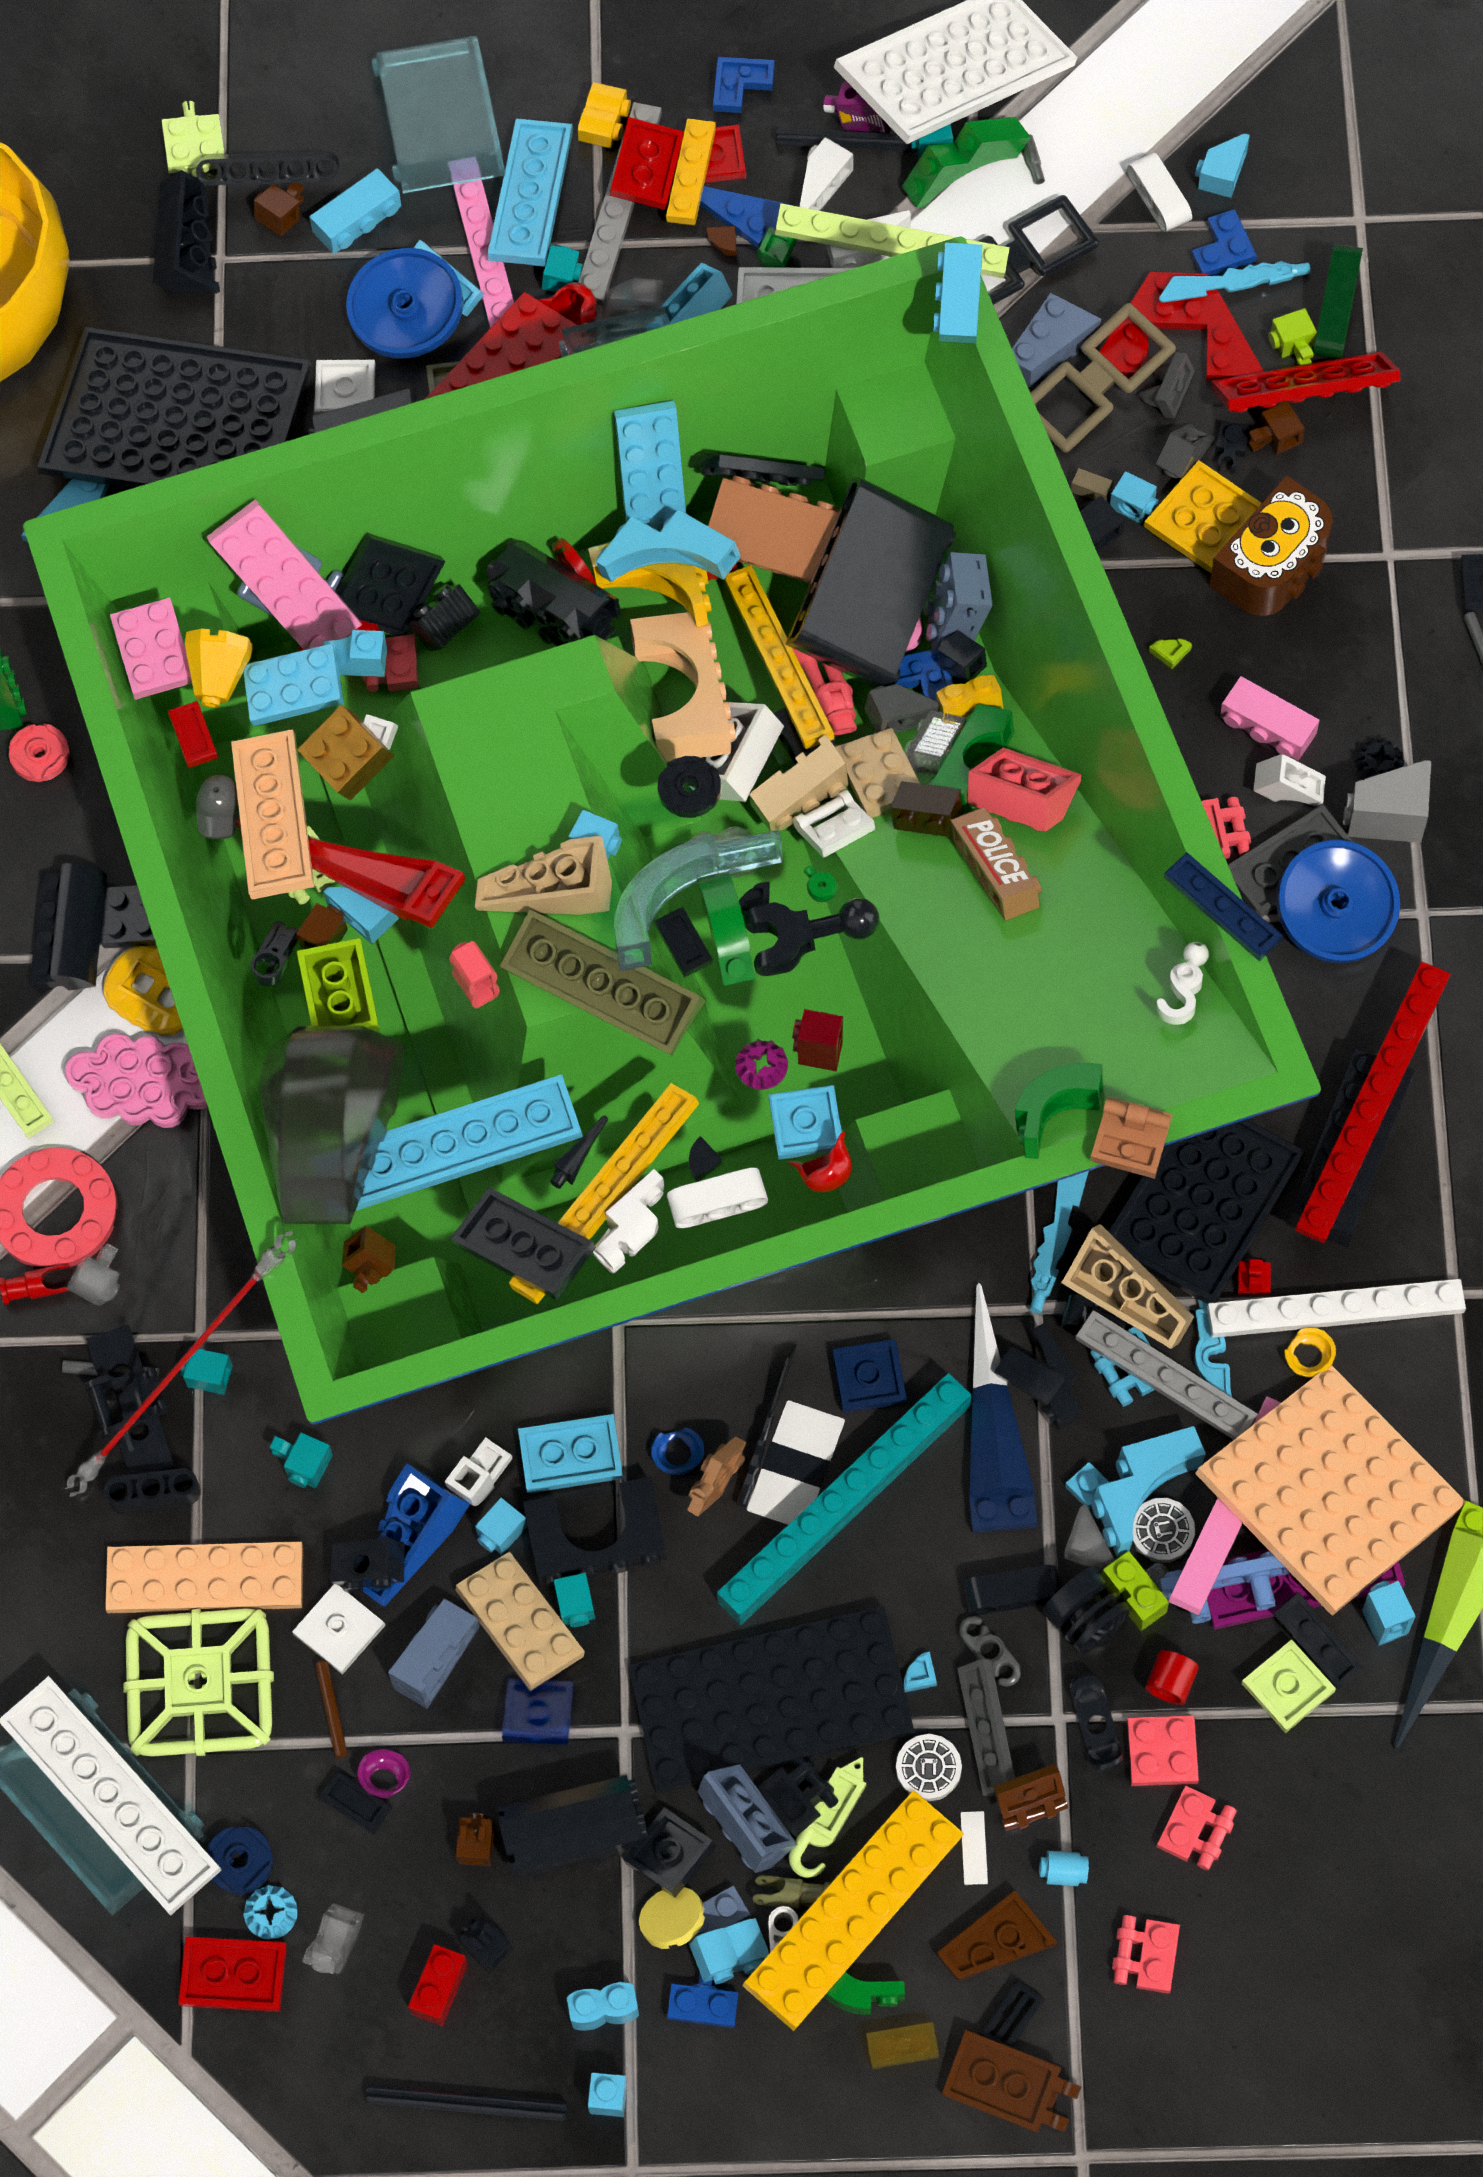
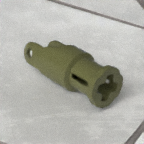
[753,1875,831,1909]

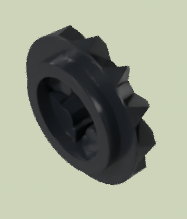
[1355,737,1404,779]

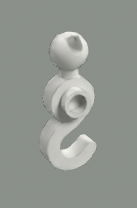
[1156,941,1209,1025]

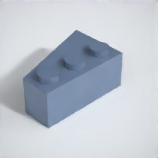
[388,1599,480,1709]

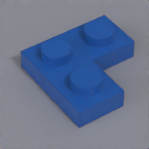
[713,57,775,113]
[1191,209,1257,276]
[895,648,953,709]

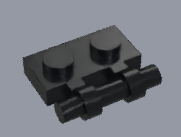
[757,1757,838,1837]

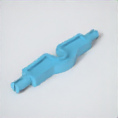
[1195,1299,1232,1397]

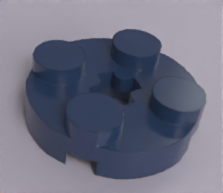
[207,1827,274,1896]

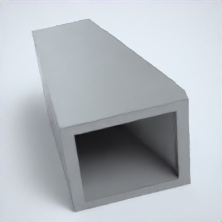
[1343,760,1431,843]

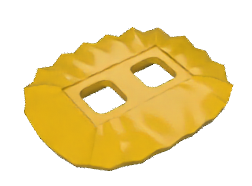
[103,946,183,1036]

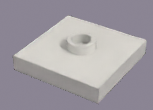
[292,1584,385,1675]

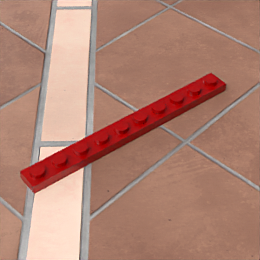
[1295,961,1451,1244]

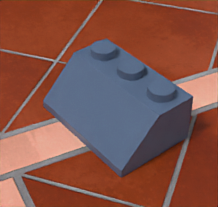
[698,1764,798,1873]

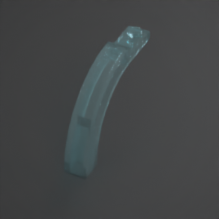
[614,830,783,971]

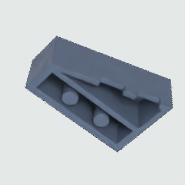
[1012,293,1101,389]

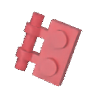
[363,634,419,692]
[1201,797,1251,859]
[1157,1785,1237,1870]
[1112,1915,1180,1994]

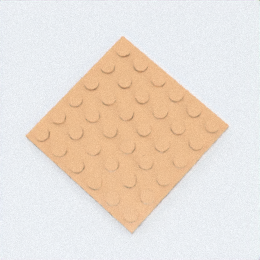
[1195,1366,1465,1616]

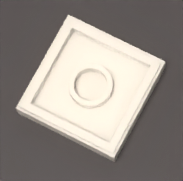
[314,360,376,415]

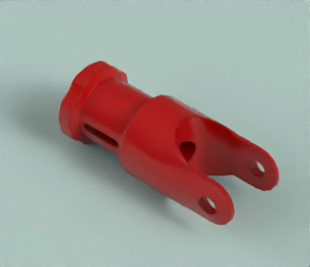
[0,1264,74,1305]

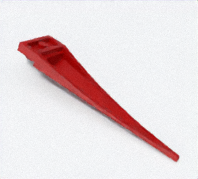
[235,820,465,928]

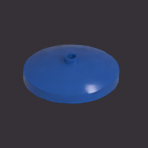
[346,248,463,359]
[1276,840,1400,963]

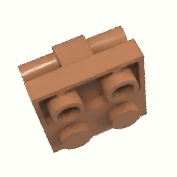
[1090,1097,1173,1179]

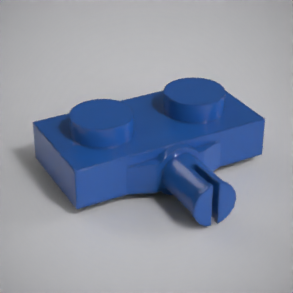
[667,1974,738,2028]

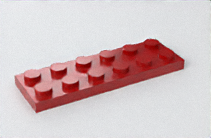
[1212,351,1400,412]

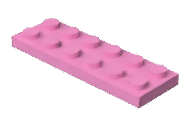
[207,499,362,650]

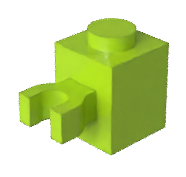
[1268,308,1317,366]

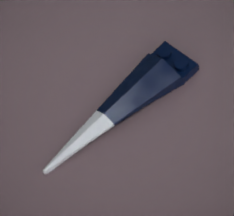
[969,1283,1038,1533]

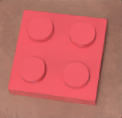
[1127,1716,1199,1786]

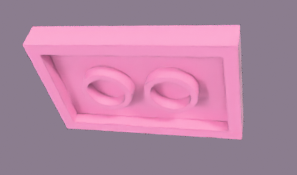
[110,598,192,700]

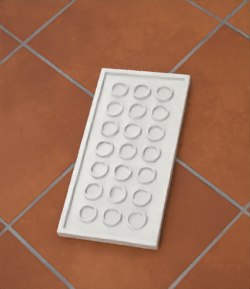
[834,0,1078,144]

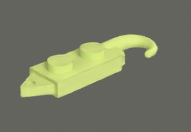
[788,1757,866,1878]

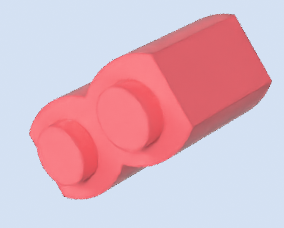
[449,941,500,1009]

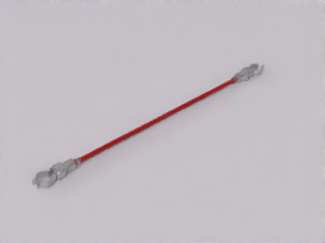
[65,1231,298,1497]

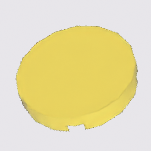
[639,1887,705,1949]

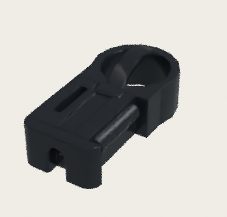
[251,921,299,986]

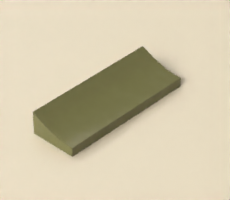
[500,909,706,1056]

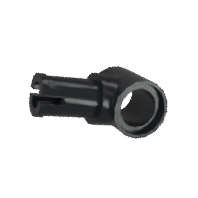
[1061,1294,1127,1334]

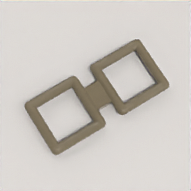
[1030,303,1176,453]

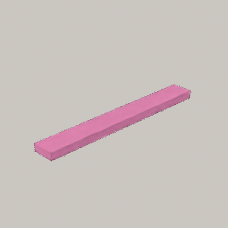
[1169,1396,1281,1615]

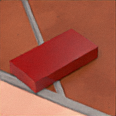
[168,701,218,768]

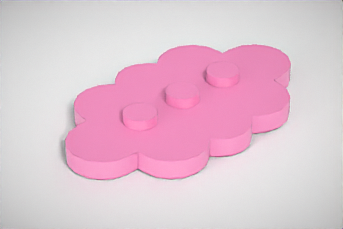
[65,1033,208,1128]

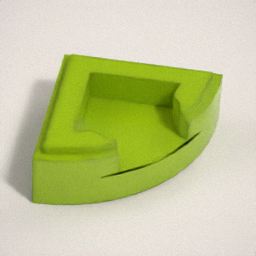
[1149,639,1192,669]

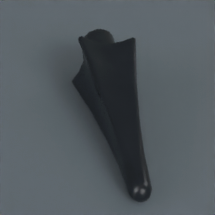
[550,1115,608,1189]

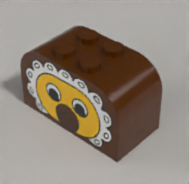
[1209,475,1333,616]

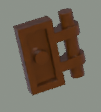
[993,1764,1068,1832]

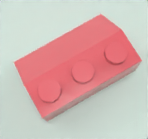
[968,747,1082,832]

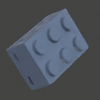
[923,552,992,649]

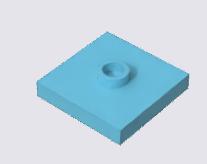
[768,1085,842,1160]

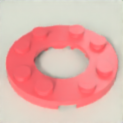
[0,1148,118,1268]

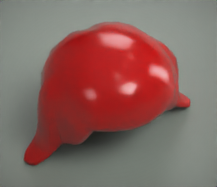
[538,282,597,332]
[788,1131,852,1192]

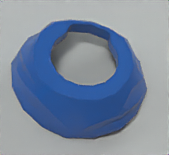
[651,1427,704,1476]

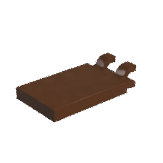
[942,2030,1082,2133]

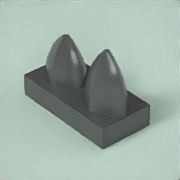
[1138,352,1195,418]

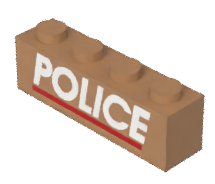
[951,807,1041,921]

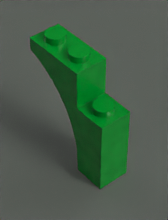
[902,117,1031,208]

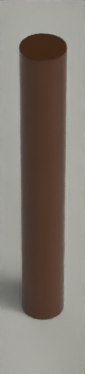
[315,1661,348,1759]

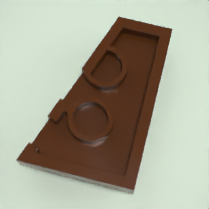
[937,1890,1058,1981]

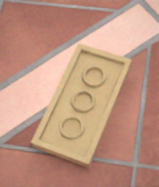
[455,1551,585,1691]

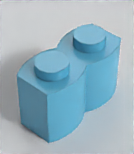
[689,1918,770,1984]
[567,1982,639,2031]

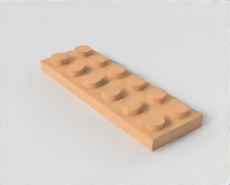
[231,729,314,900]
[106,1542,303,1613]

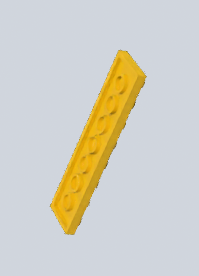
[742,1790,964,2031]

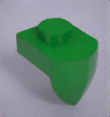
[756,227,797,268]

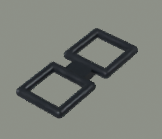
[978,195,1099,305]

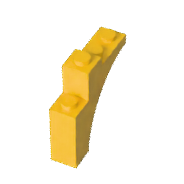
[588,543,712,627]

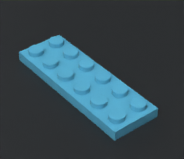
[488,119,573,266]
[614,401,686,532]

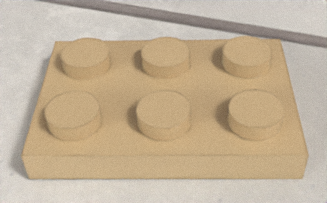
[835,728,920,818]

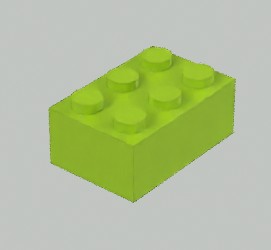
[297,938,382,1054]

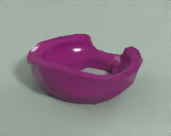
[357,1749,411,1798]

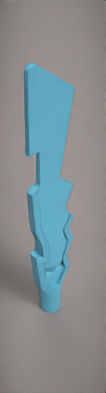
[1159,261,1311,303]
[1029,1171,1089,1314]

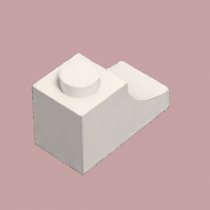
[1254,754,1326,807]

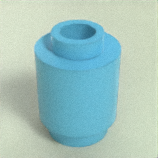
[1039,1851,1089,1887]

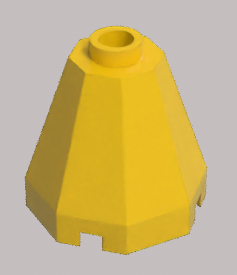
[185,628,252,708]

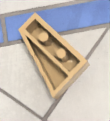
[749,734,848,833]

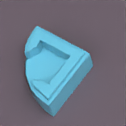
[904,1652,937,1692]

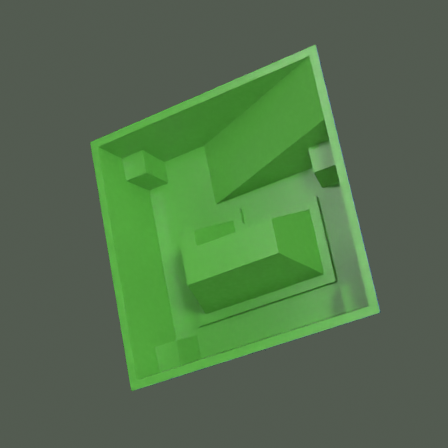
[23,236,1321,1424]

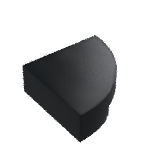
[739,882,770,915]
[689,1136,722,1182]

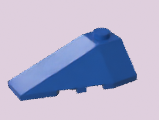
[363,1463,470,1607]

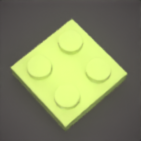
[1241,1639,1336,1733]

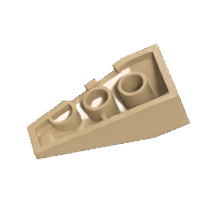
[475,835,612,915]

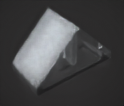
[1064,1504,1115,1571]

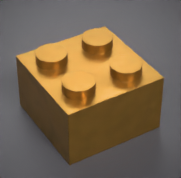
[297,704,394,801]

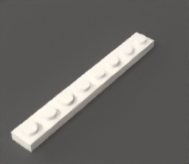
[1207,1279,1466,1338]

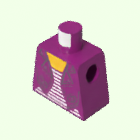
[824,81,890,133]

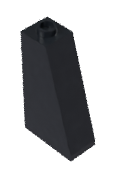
[309,387,418,435]

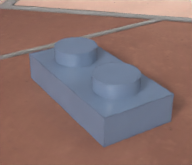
[688,1885,750,1946]

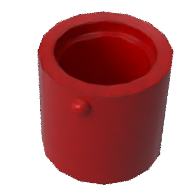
[1145,1650,1199,1705]

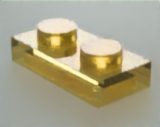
[866,2022,939,2069]

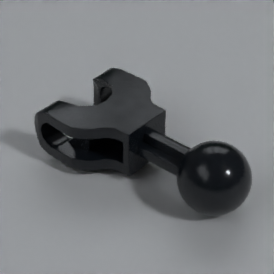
[743,898,879,976]

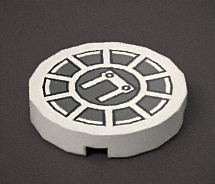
[1132,1498,1195,1563]
[896,1734,962,1802]

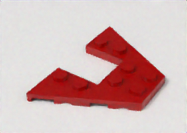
[1100,272,1264,381]

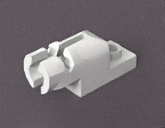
[593,1169,664,1274]

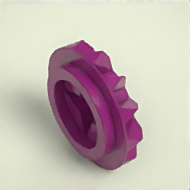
[735,1038,788,1090]

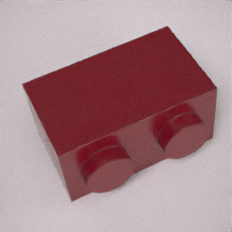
[792,1009,843,1072]

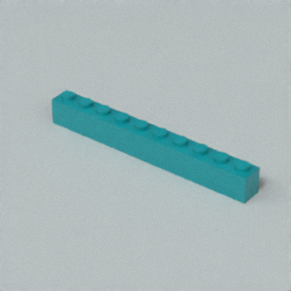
[717,1373,971,1626]

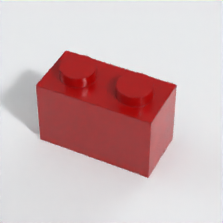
[408,1944,468,2027]

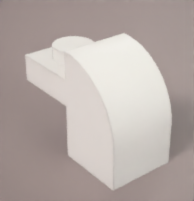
[445,1437,513,1506]

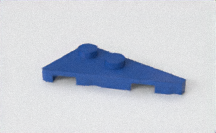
[700,186,793,249]

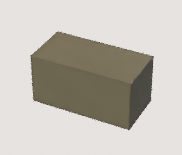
[1071,468,1113,501]

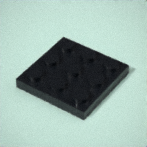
[336,533,446,636]

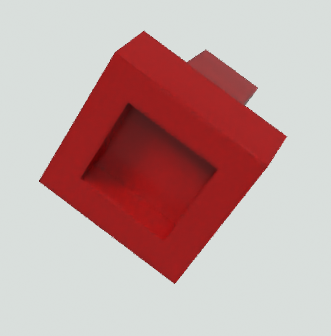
[1238,1259,1271,1297]

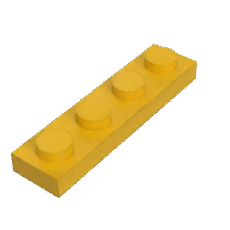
[666,119,716,225]

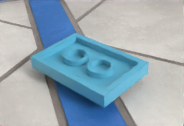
[243,643,344,726]
[518,1414,623,1494]

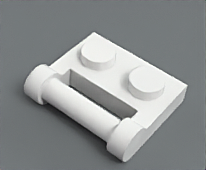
[792,790,875,858]

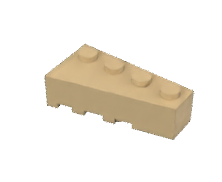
[1061,1224,1194,1349]

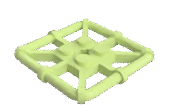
[123,1608,274,1757]

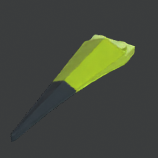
[1394,1501,1483,1749]

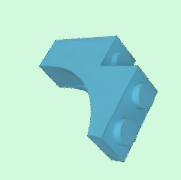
[596,510,741,582]
[1091,1426,1206,1557]

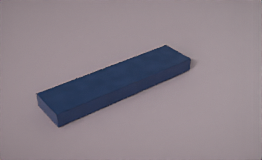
[1164,852,1283,961]

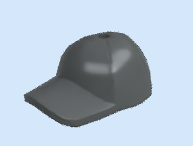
[196,775,240,839]

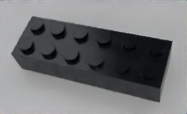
[1288,1048,1415,1248]

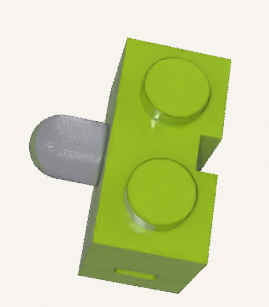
[1102,1551,1169,1631]

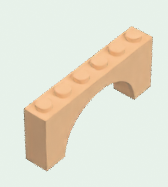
[630,612,736,762]

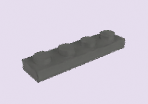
[957,1658,1015,1797]

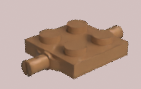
[687,1436,746,1516]

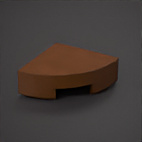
[706,226,737,256]

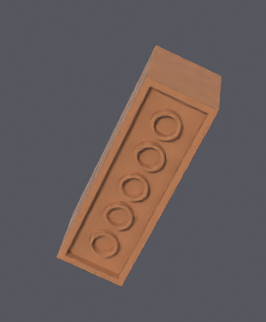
[708,475,840,583]

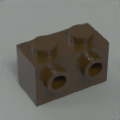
[890,781,964,838]

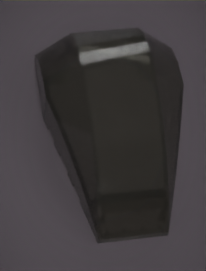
[259,1026,405,1224]

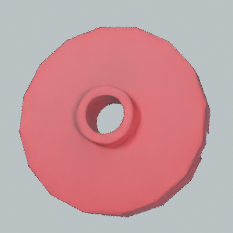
[9,724,70,782]

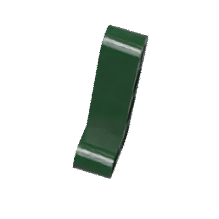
[1313,243,1363,359]

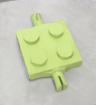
[162,101,224,177]

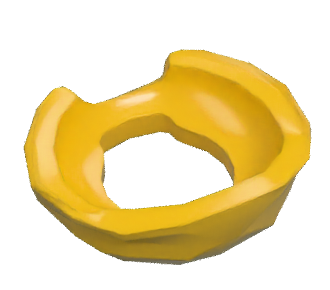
[1285,1327,1336,1378]

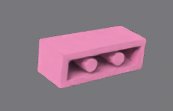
[1220,676,1320,761]

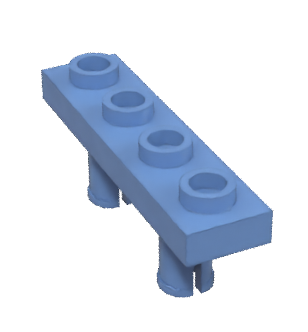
[1158,1551,1290,1624]

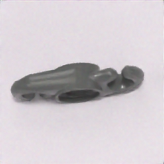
[959,1616,1021,1687]

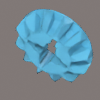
[243,1885,297,1939]

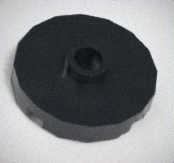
[657,756,721,818]

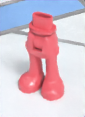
[792,648,857,735]

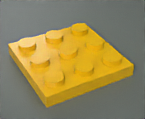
[1144,460,1262,573]

